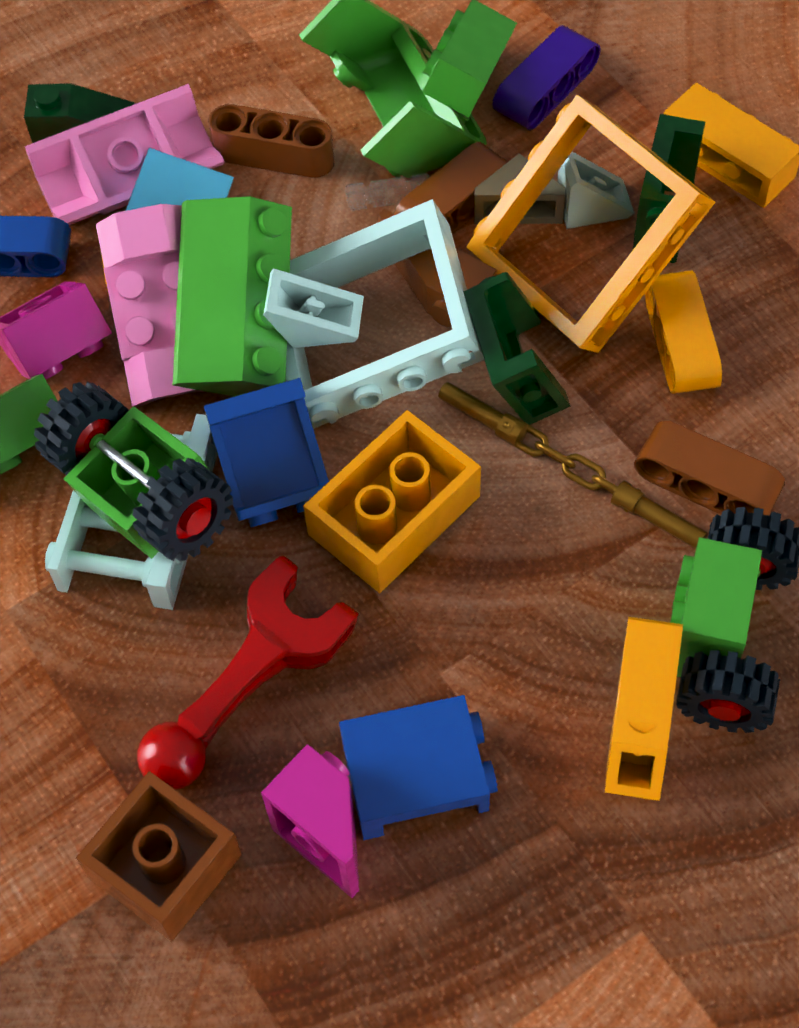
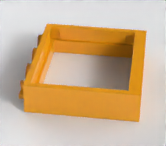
[466,95,716,353]

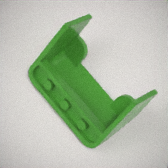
[299,0,487,178]

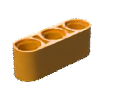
[645,270,722,394]

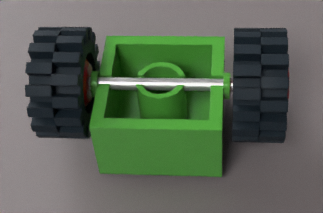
[34,382,233,561]
[670,507,799,733]

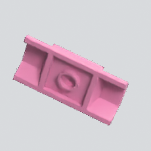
[25,84,224,225]
[96,204,205,407]

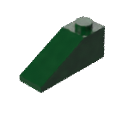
[24,83,137,143]

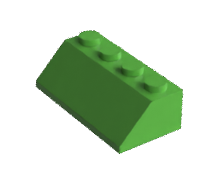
[173,196,292,397]

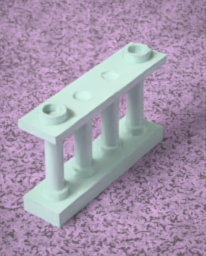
[45,414,217,610]

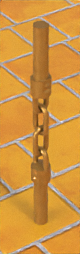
[438,382,708,549]

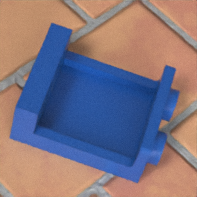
[204,378,329,527]
[339,695,498,840]

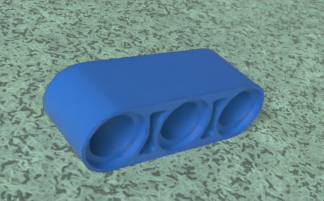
[0,216,72,277]

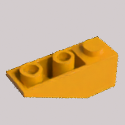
[605,617,683,801]

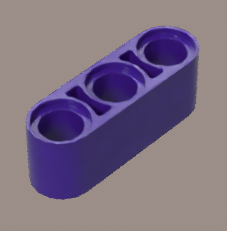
[492,25,601,130]

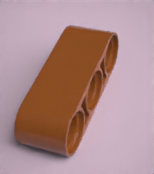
[208,104,335,178]
[394,142,507,234]
[634,421,785,516]

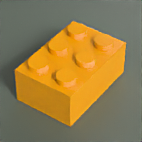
[303,410,481,594]

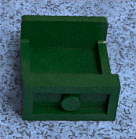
[632,114,705,263]
[463,272,571,425]

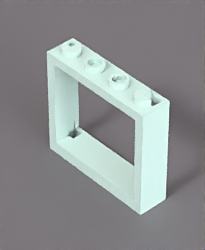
[286,199,484,429]

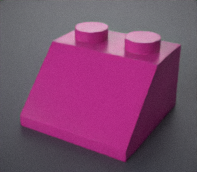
[0,281,112,380]
[261,744,359,898]

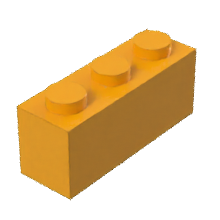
[663,82,799,208]

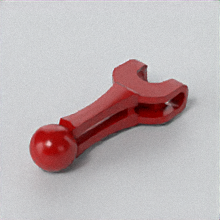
[137,556,359,790]

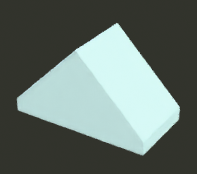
[557,152,634,229]
[263,268,364,348]

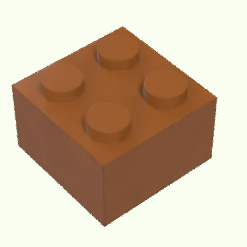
[76,771,242,942]

